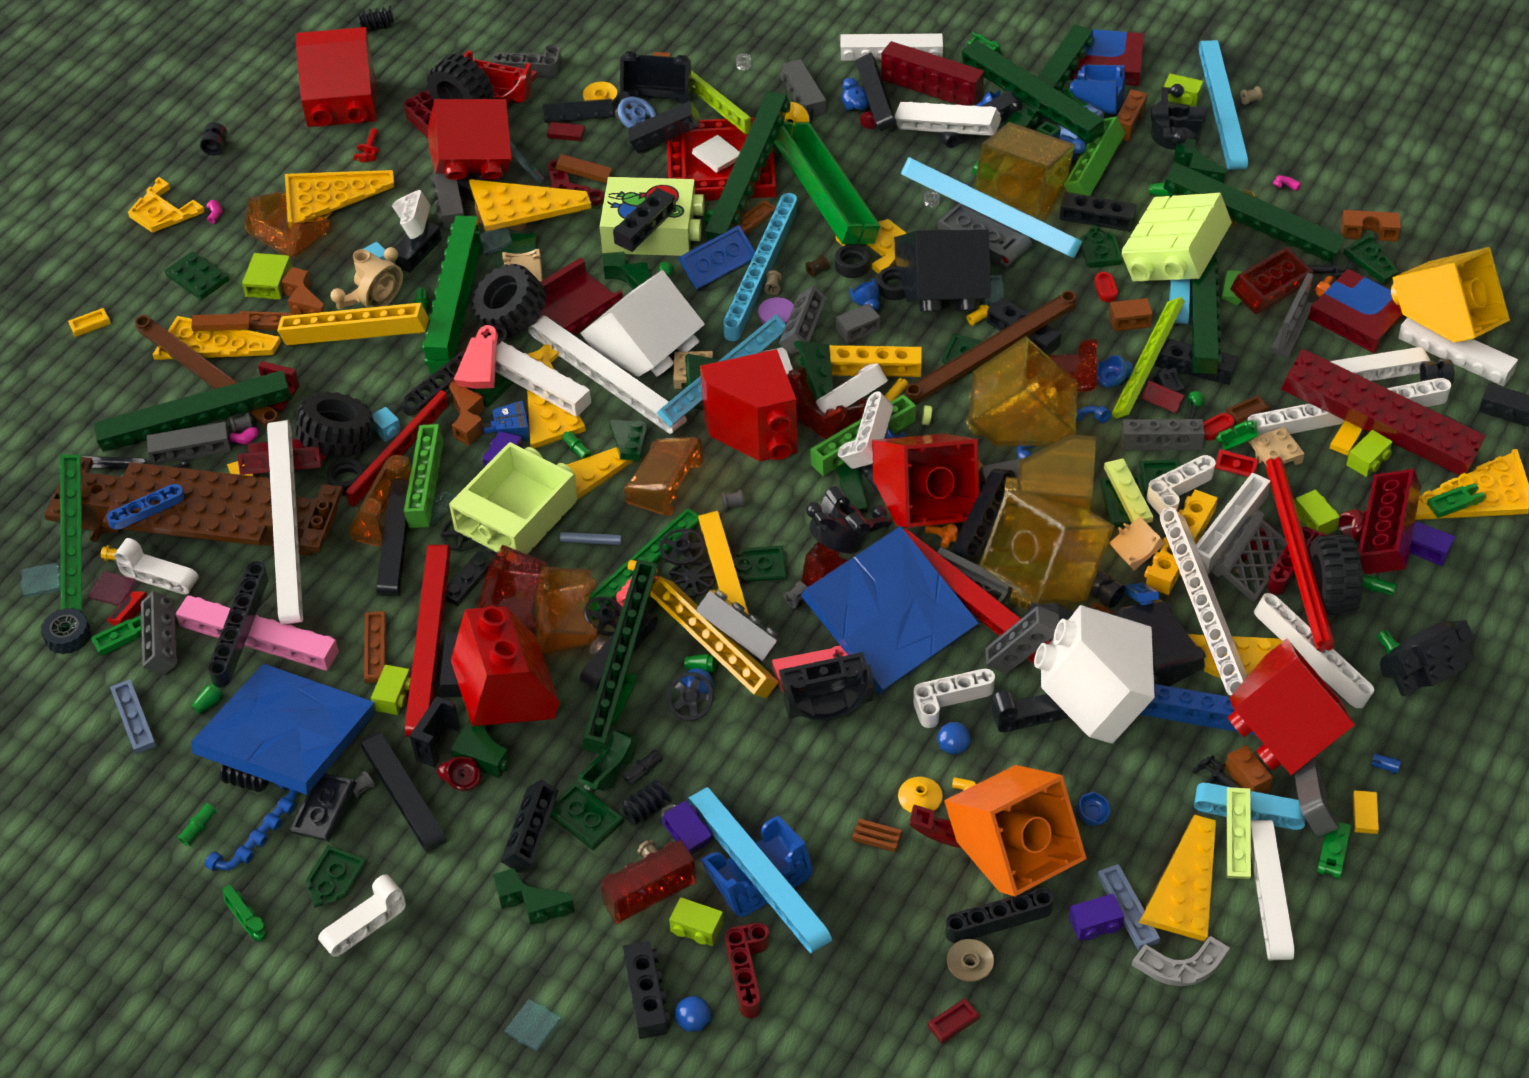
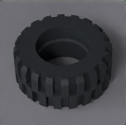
[427,54,494,102]
[472,264,546,338]
[295,391,374,458]
[1309,535,1363,616]

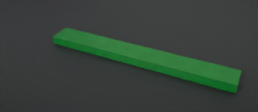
[60,454,82,612]
[578,508,700,620]

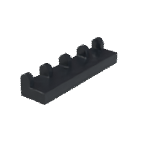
[543,98,614,123]

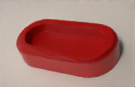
[1094,272,1118,302]
[1203,413,1235,441]

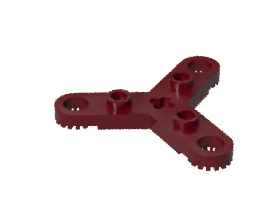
[548,159,604,206]

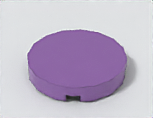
[758,297,794,324]

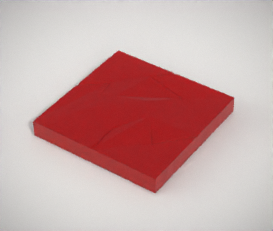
[667,117,776,201]

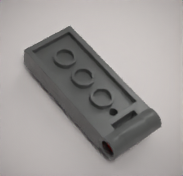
[938,203,1032,267]

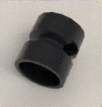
[200,122,228,156]
[1420,359,1455,384]
[1086,570,1126,608]

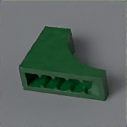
[450,719,510,778]

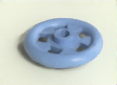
[618,97,656,128]

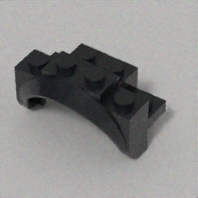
[1380,620,1475,696]
[779,652,874,721]

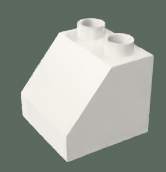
[580,270,705,377]
[1034,605,1155,744]

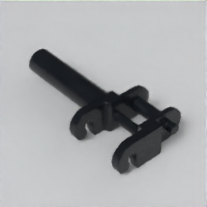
[1304,260,1352,280]
[1192,755,1241,788]

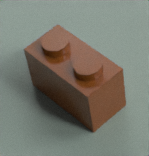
[1109,298,1153,332]
[1225,745,1273,794]

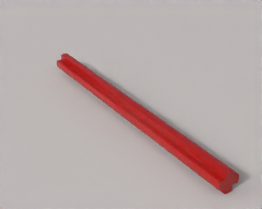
[1266,457,1334,652]

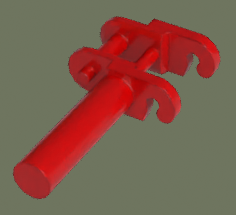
[353,128,379,163]

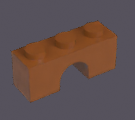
[1117,90,1148,142]
[1340,210,1401,241]

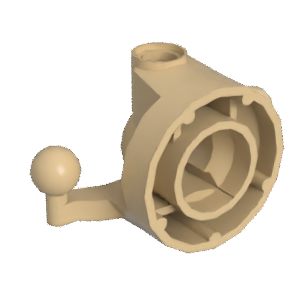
[330,247,403,309]

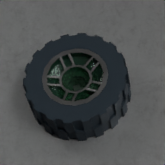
[41,608,91,654]

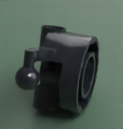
[1151,84,1206,150]
[806,486,891,554]

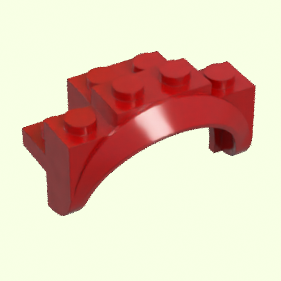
[463,51,537,105]

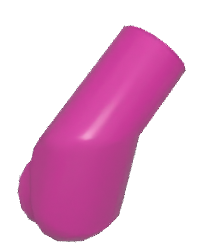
[1273,175,1302,191]
[207,200,223,224]
[229,427,259,445]

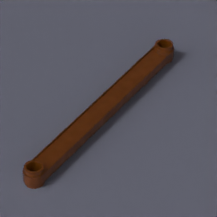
[905,290,1077,405]
[135,315,281,428]

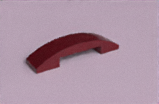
[909,804,962,848]

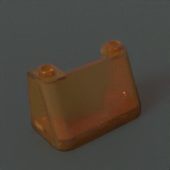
[245,191,331,257]
[624,436,703,517]
[349,455,411,547]
[536,566,597,654]

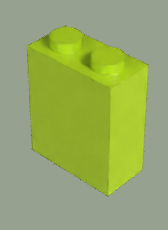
[242,253,292,300]

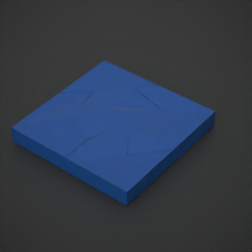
[801,526,978,695]
[191,664,375,795]

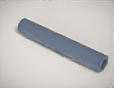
[560,532,622,545]

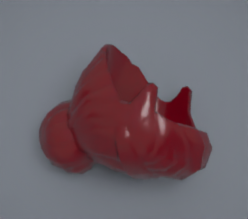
[1338,509,1366,542]
[437,757,482,792]

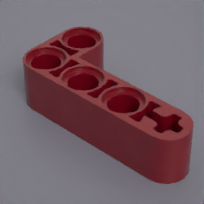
[404,91,434,138]
[1267,526,1328,595]
[725,923,769,1018]

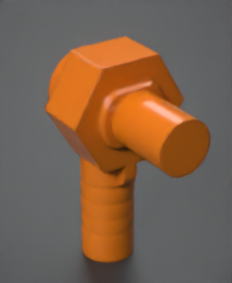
[1314,276,1333,296]
[925,524,959,548]

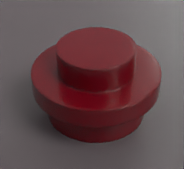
[860,112,876,129]

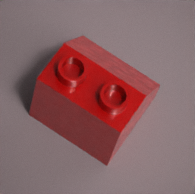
[296,27,377,127]
[427,99,511,180]
[700,349,798,461]
[872,434,979,528]
[451,606,560,726]
[1227,638,1355,775]

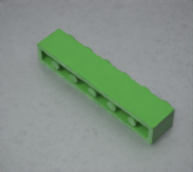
[1064,116,1125,196]

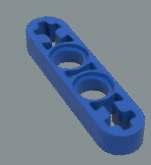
[107,484,185,530]

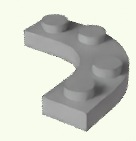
[1132,936,1230,986]

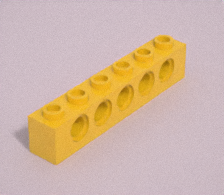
[806,345,922,377]
[1144,489,1218,595]

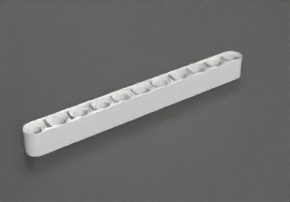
[528,315,687,434]
[1247,378,1451,435]
[267,420,303,625]
[1160,507,1247,696]

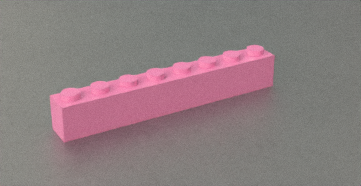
[176,596,339,671]

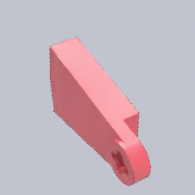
[454,325,498,389]
[772,646,847,693]

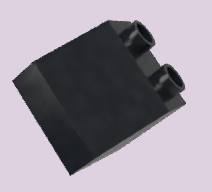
[894,230,991,312]

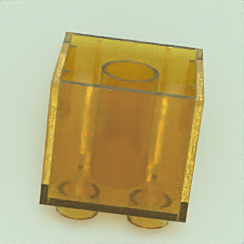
[974,122,1075,223]
[967,336,1078,446]
[1002,435,1096,552]
[979,490,1114,604]

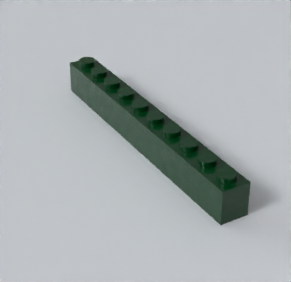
[996,24,1095,156]
[962,40,1104,144]
[705,91,791,241]
[1163,162,1345,263]
[1190,251,1222,374]
[94,370,292,452]
[582,559,658,754]

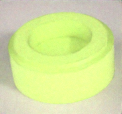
[922,405,932,425]

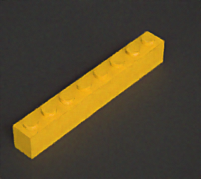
[277,303,429,345]
[650,576,779,698]

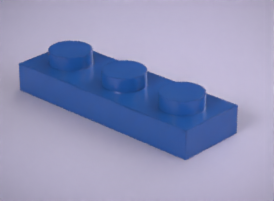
[1125,583,1159,605]

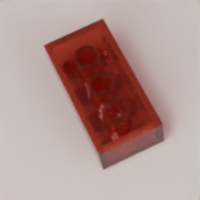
[1230,247,1313,314]
[600,839,696,925]

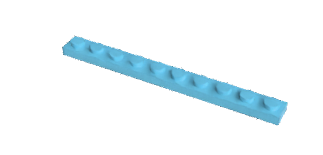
[657,314,786,427]

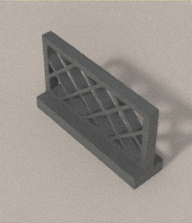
[1271,273,1313,358]
[1212,510,1287,602]
[937,547,1013,627]

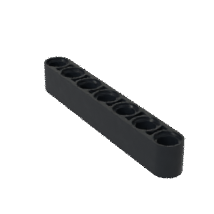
[855,52,897,131]
[402,325,507,416]
[377,479,410,596]
[208,561,269,688]
[360,732,447,852]

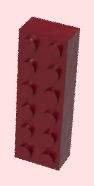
[881,41,984,106]
[1358,469,1421,574]

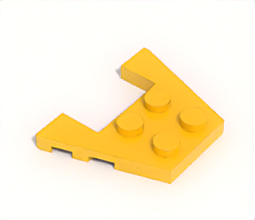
[128,177,205,233]
[836,219,907,274]

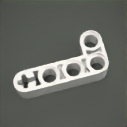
[392,190,430,239]
[816,363,888,419]
[838,392,893,469]
[1146,455,1216,515]
[114,538,199,595]
[913,669,995,728]
[318,874,406,957]

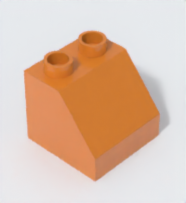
[944,765,1087,897]

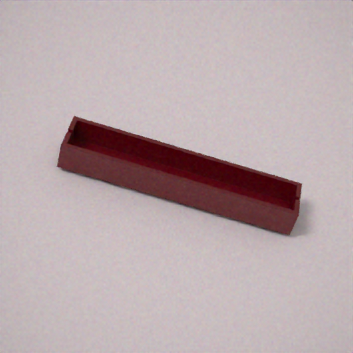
[1281,349,1486,475]

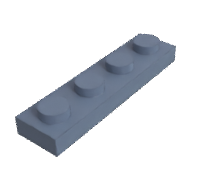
[110,679,156,755]
[1097,864,1160,951]

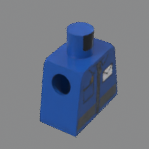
[483,401,530,441]

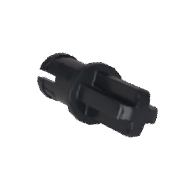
[623,750,663,784]

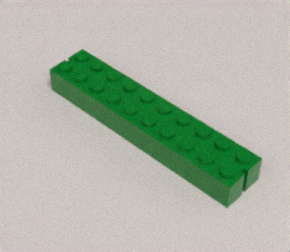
[774,122,880,245]
[422,216,482,374]

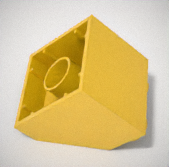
[1391,247,1510,342]

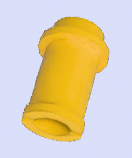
[966,305,989,326]
[101,545,118,561]

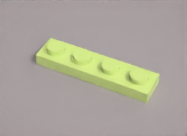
[1104,458,1153,523]
[1227,788,1251,879]

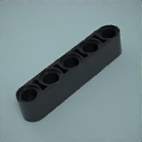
[938,91,1022,148]
[953,468,1016,558]
[580,611,658,690]
[945,888,1054,943]

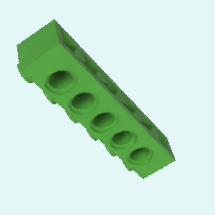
[810,394,916,476]
[404,424,444,528]

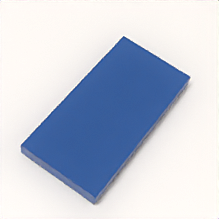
[678,225,755,290]

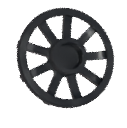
[669,560,715,597]

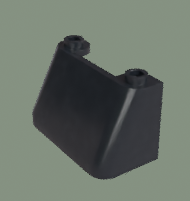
[620,51,692,103]
[1114,600,1206,686]

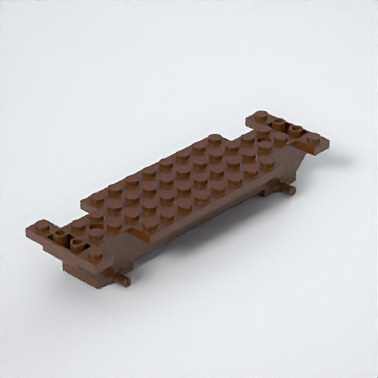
[44,457,343,556]

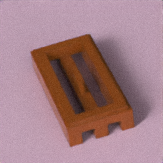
[852,819,902,852]

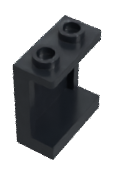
[410,696,460,768]

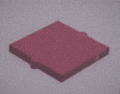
[88,571,136,606]

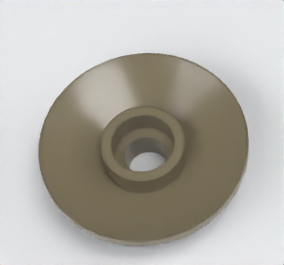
[947,939,994,982]

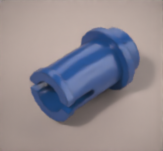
[1371,753,1401,774]

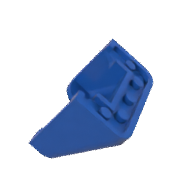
[1070,65,1125,115]
[701,815,813,917]

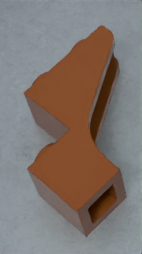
[281,267,324,315]
[449,381,484,446]

